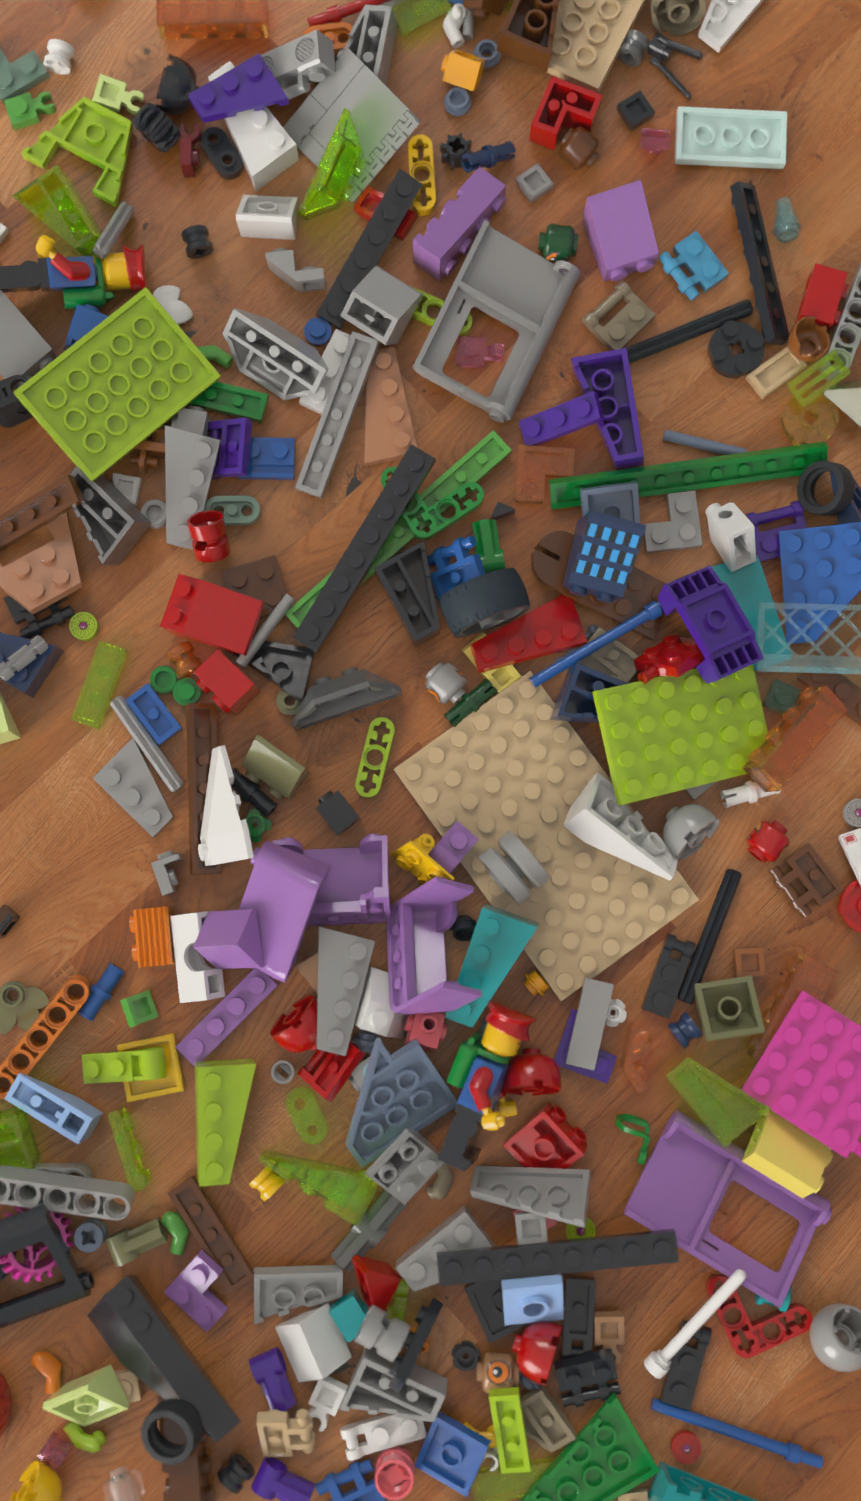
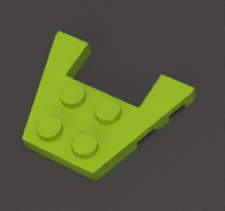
[21,97,134,207]

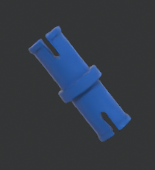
[77,963,125,1021]

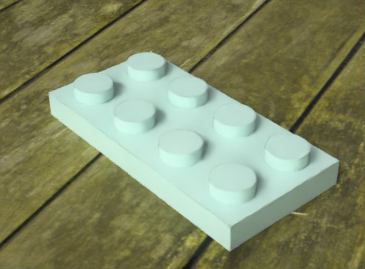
[674,107,787,169]

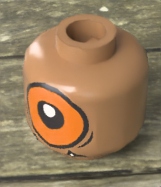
[476,1352,519,1394]

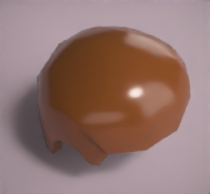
[787,316,830,363]

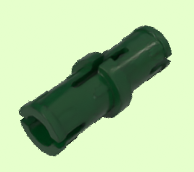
[443,678,498,727]

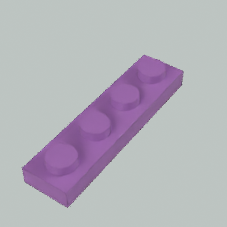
[176,968,279,1067]

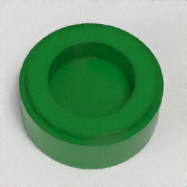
[150,666,179,695]

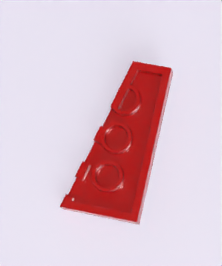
[470,595,587,673]

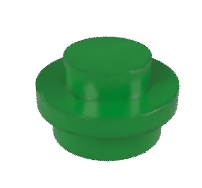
[173,678,202,706]

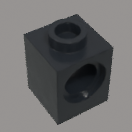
[316,791,361,836]

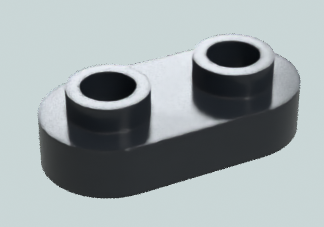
[200,127,243,180]

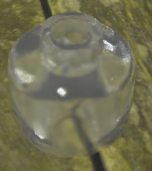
[103,1465,146,1501]

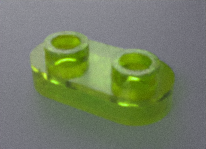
[285,1087,328,1144]

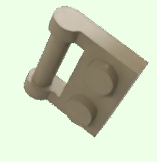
[582,281,656,351]

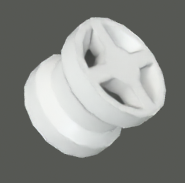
[43,39,75,75]

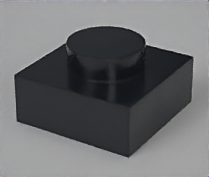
[616,90,655,131]

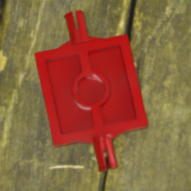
[634,635,705,684]

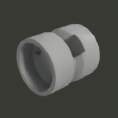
[355,1305,410,1362]

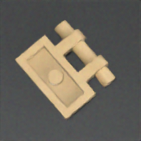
[256,1409,316,1457]

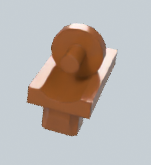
[128,429,165,473]

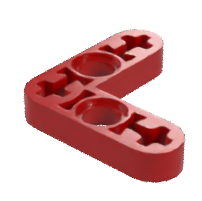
[706,1272,813,1358]

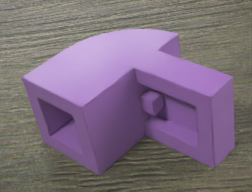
[428,821,479,873]

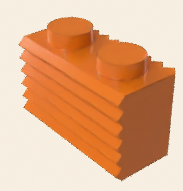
[129,906,175,968]

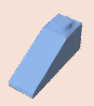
[5,1073,103,1144]

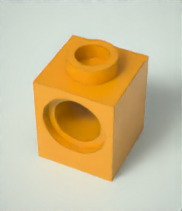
[441,49,486,91]

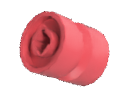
[375,1445,414,1500]

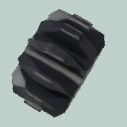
[133,103,181,152]

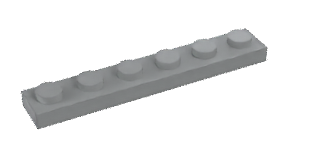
[295,331,380,499]

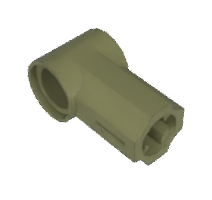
[105,1217,168,1267]

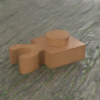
[594,1311,625,1364]

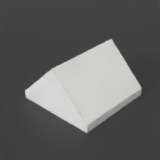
[236,195,298,240]
[275,1301,352,1382]

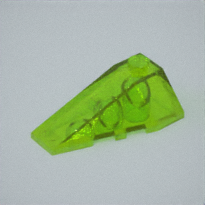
[258,1150,378,1227]

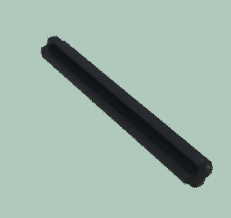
[626,299,753,363]
[678,869,742,1004]

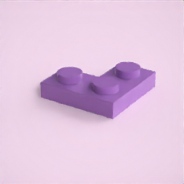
[164,1250,228,1332]

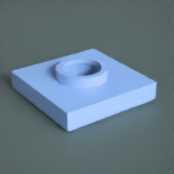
[501,1274,564,1325]

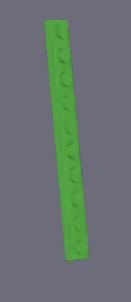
[285,430,512,629]

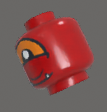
[746,820,789,864]

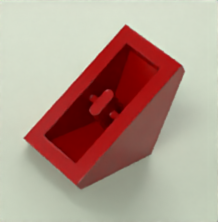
[352,1255,402,1311]

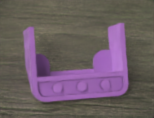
[386,876,482,1014]

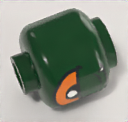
[538,223,579,262]

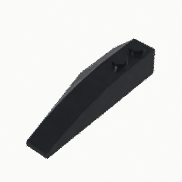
[87,1275,241,1443]

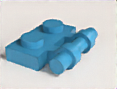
[659,231,729,301]

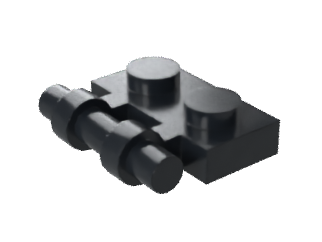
[3,595,75,639]
[553,1348,621,1408]

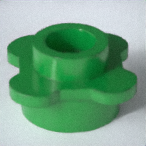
[244,808,272,843]

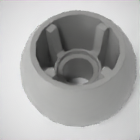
[809,1303,861,1372]

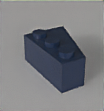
[550,663,628,723]

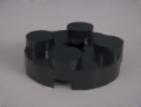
[707,320,764,379]

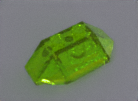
[297,108,366,220]

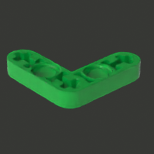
[381,467,484,541]

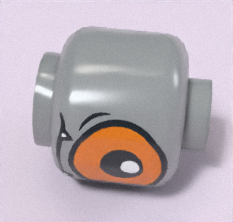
[425,662,467,704]

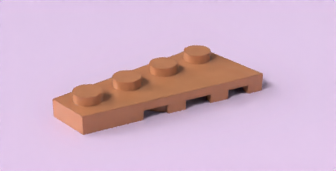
[364,346,418,466]

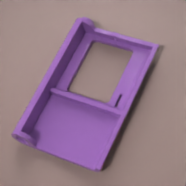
[624,1110,832,1308]

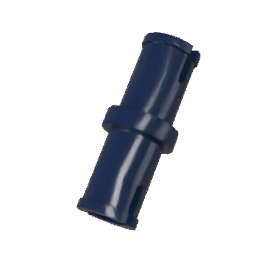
[461,141,516,173]

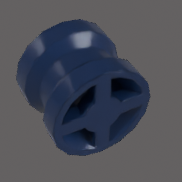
[667,1012,703,1049]

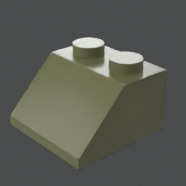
[241,735,310,800]

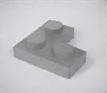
[643,491,702,554]

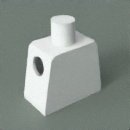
[705,503,756,573]

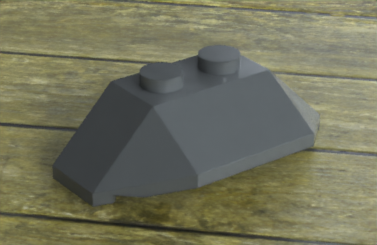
[292,667,402,731]

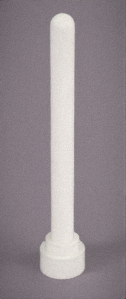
[644,1269,746,1379]

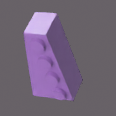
[413,167,507,282]

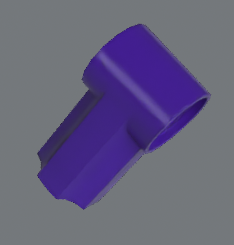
[249,1347,297,1412]
[251,1457,315,1501]

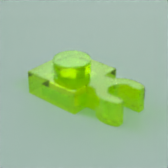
[386,1277,409,1321]

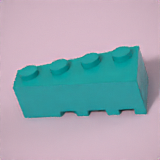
[445,904,540,1027]
[648,1461,759,1501]

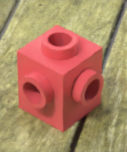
[403,1012,447,1053]

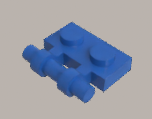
[427,535,486,601]
[315,1458,388,1501]

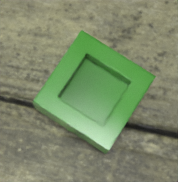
[120,990,159,1028]

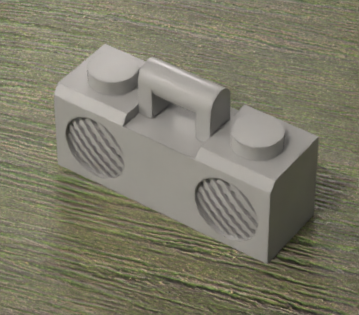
[261,29,336,100]

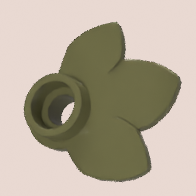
[0,981,50,1035]

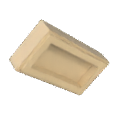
[745,346,808,400]

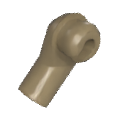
[427,1163,454,1200]

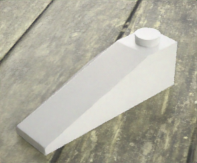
[198,745,254,866]
[563,773,678,881]

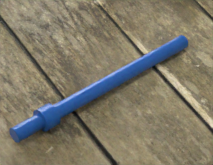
[529,601,664,688]
[650,1397,824,1469]

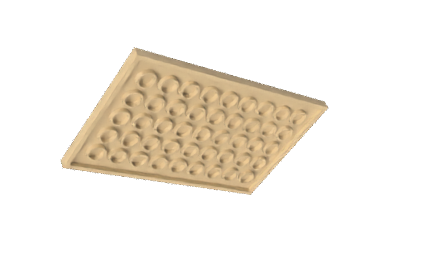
[393,671,699,1001]

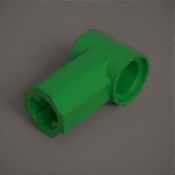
[472,519,505,573]

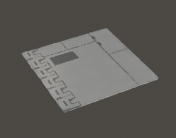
[283,48,421,202]

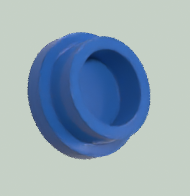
[304,317,332,346]

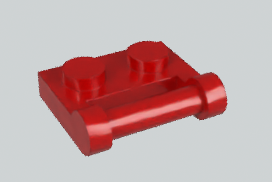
[297,1041,365,1102]

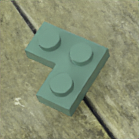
[0,49,50,105]

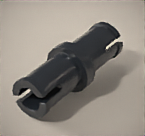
[230,768,278,818]

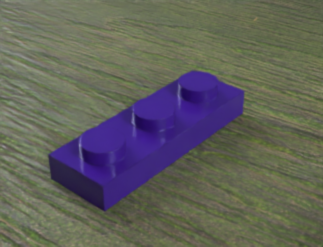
[519,391,605,449]

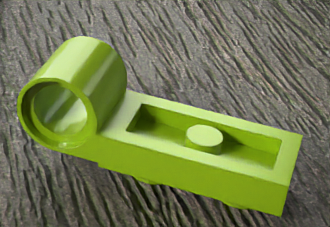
[82,1047,166,1084]

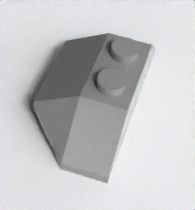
[223,308,329,400]

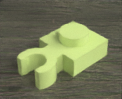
[92,74,144,115]

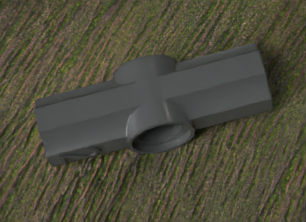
[331,1190,407,1272]

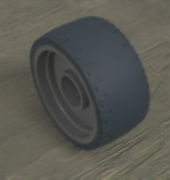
[439,568,531,638]

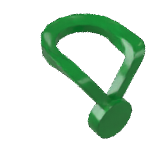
[615,1114,650,1165]

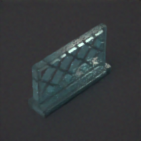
[755,602,861,674]

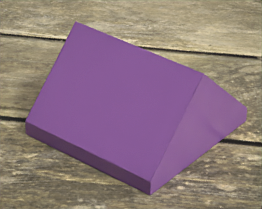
[193,908,265,969]

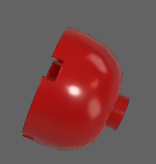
[270,995,317,1053]
[504,1048,561,1096]
[512,1321,562,1386]

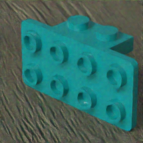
[712,555,791,671]

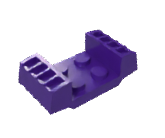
[658,565,764,684]

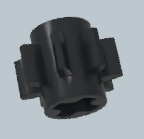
[440,133,473,171]

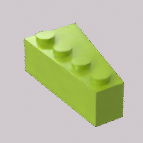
[195,1058,256,1187]

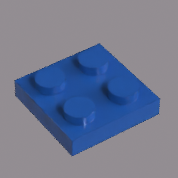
[414,1411,491,1497]

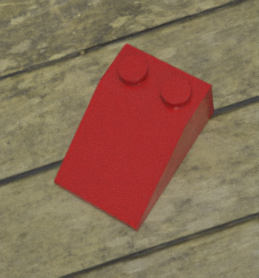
[160,574,265,656]

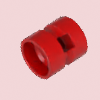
[187,510,231,563]

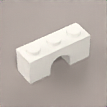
[170,910,225,1003]

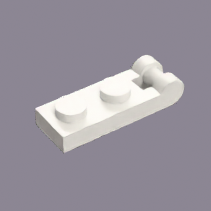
[340,1413,427,1461]

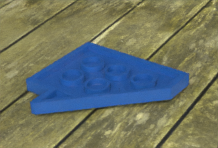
[779,522,861,644]

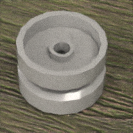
[478,830,551,905]

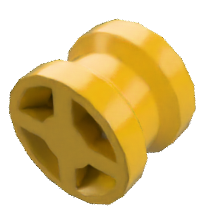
[249,1163,285,1201]

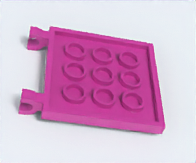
[741,990,861,1158]

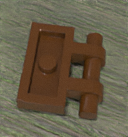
[769,843,844,918]

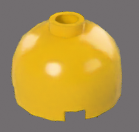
[9,1461,64,1501]

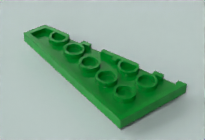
[519,1392,660,1501]

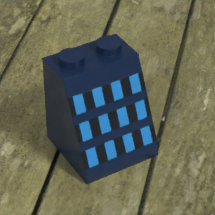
[562,510,646,603]

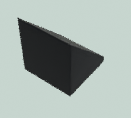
[490,502,516,520]

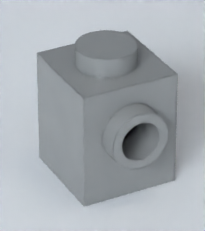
[172,406,211,437]

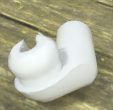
[443,3,466,49]

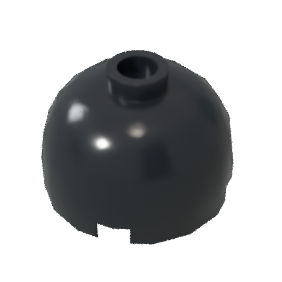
[155,54,200,115]

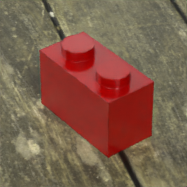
[794,263,849,332]

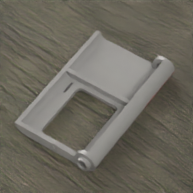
[413,220,581,423]

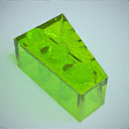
[12,165,102,256]
[666,1057,771,1149]

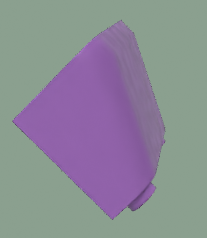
[272,834,391,926]
[239,841,331,983]

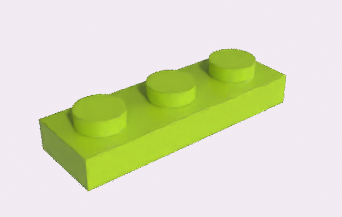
[489,1387,531,1474]

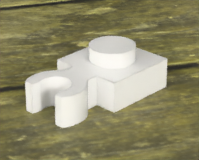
[308,1376,348,1432]

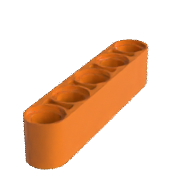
[0,975,90,1099]

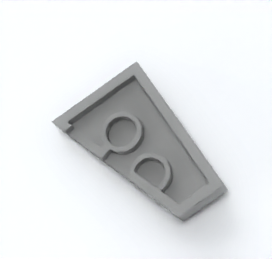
[93,738,175,838]
[254,1265,343,1324]

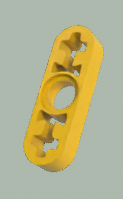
[408,134,436,216]

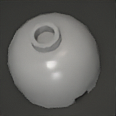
[662,804,720,860]

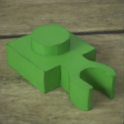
[4,92,56,130]

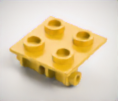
[391,834,454,886]

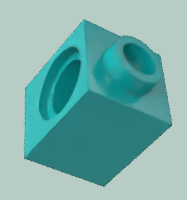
[328,1288,369,1343]

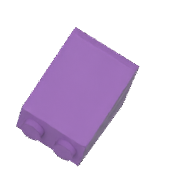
[582,180,659,282]

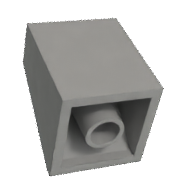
[0,290,58,391]

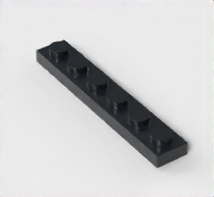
[316,168,423,330]
[730,181,789,345]

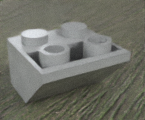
[340,266,423,345]
[365,1128,444,1205]

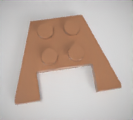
[0,512,83,614]

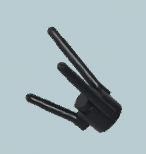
[647,32,703,99]

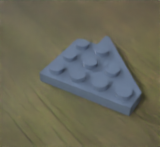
[345,1037,458,1168]

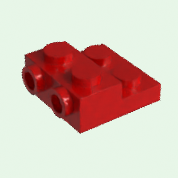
[503,1102,588,1169]

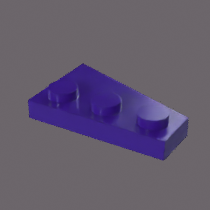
[188,53,289,123]

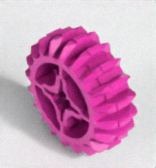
[0,1206,74,1283]

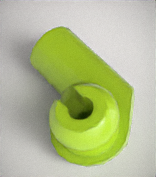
[63,1421,106,1453]

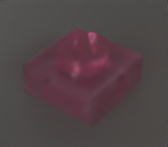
[640,128,670,153]

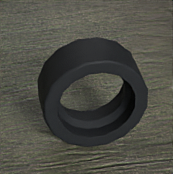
[797,460,855,516]
[141,1398,203,1465]

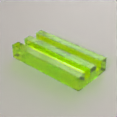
[787,350,851,408]

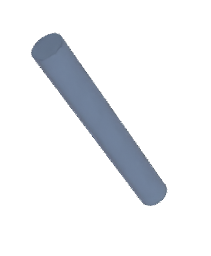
[663,429,747,455]

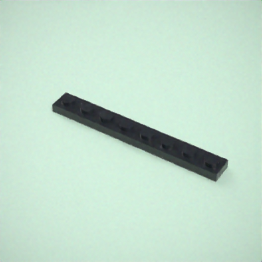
[292,444,436,653]
[437,1229,679,1286]

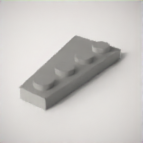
[165,425,221,550]
[316,927,375,1056]
[470,1166,591,1228]

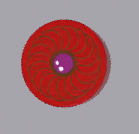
[670,1430,701,1464]

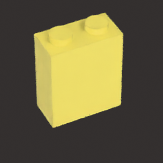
[742,1108,833,1198]

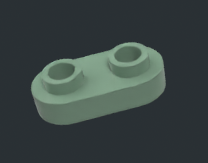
[204,496,261,526]

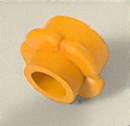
[524,969,550,996]

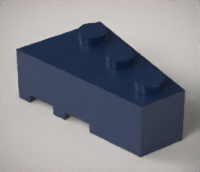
[0,632,64,698]

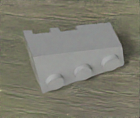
[396,1204,497,1292]
[340,1347,448,1422]

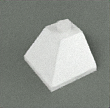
[354,966,408,1039]

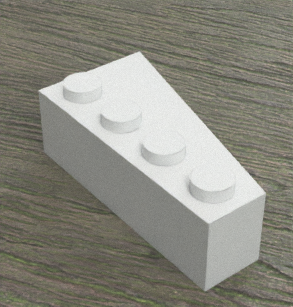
[208,61,299,191]

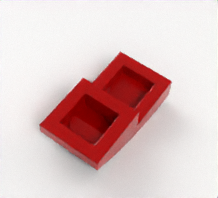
[353,186,417,240]

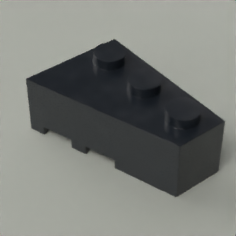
[374,541,440,647]

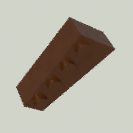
[496,0,560,73]
[158,1395,215,1501]

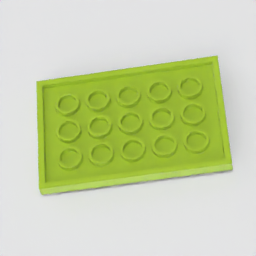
[14,287,221,482]
[592,664,775,805]

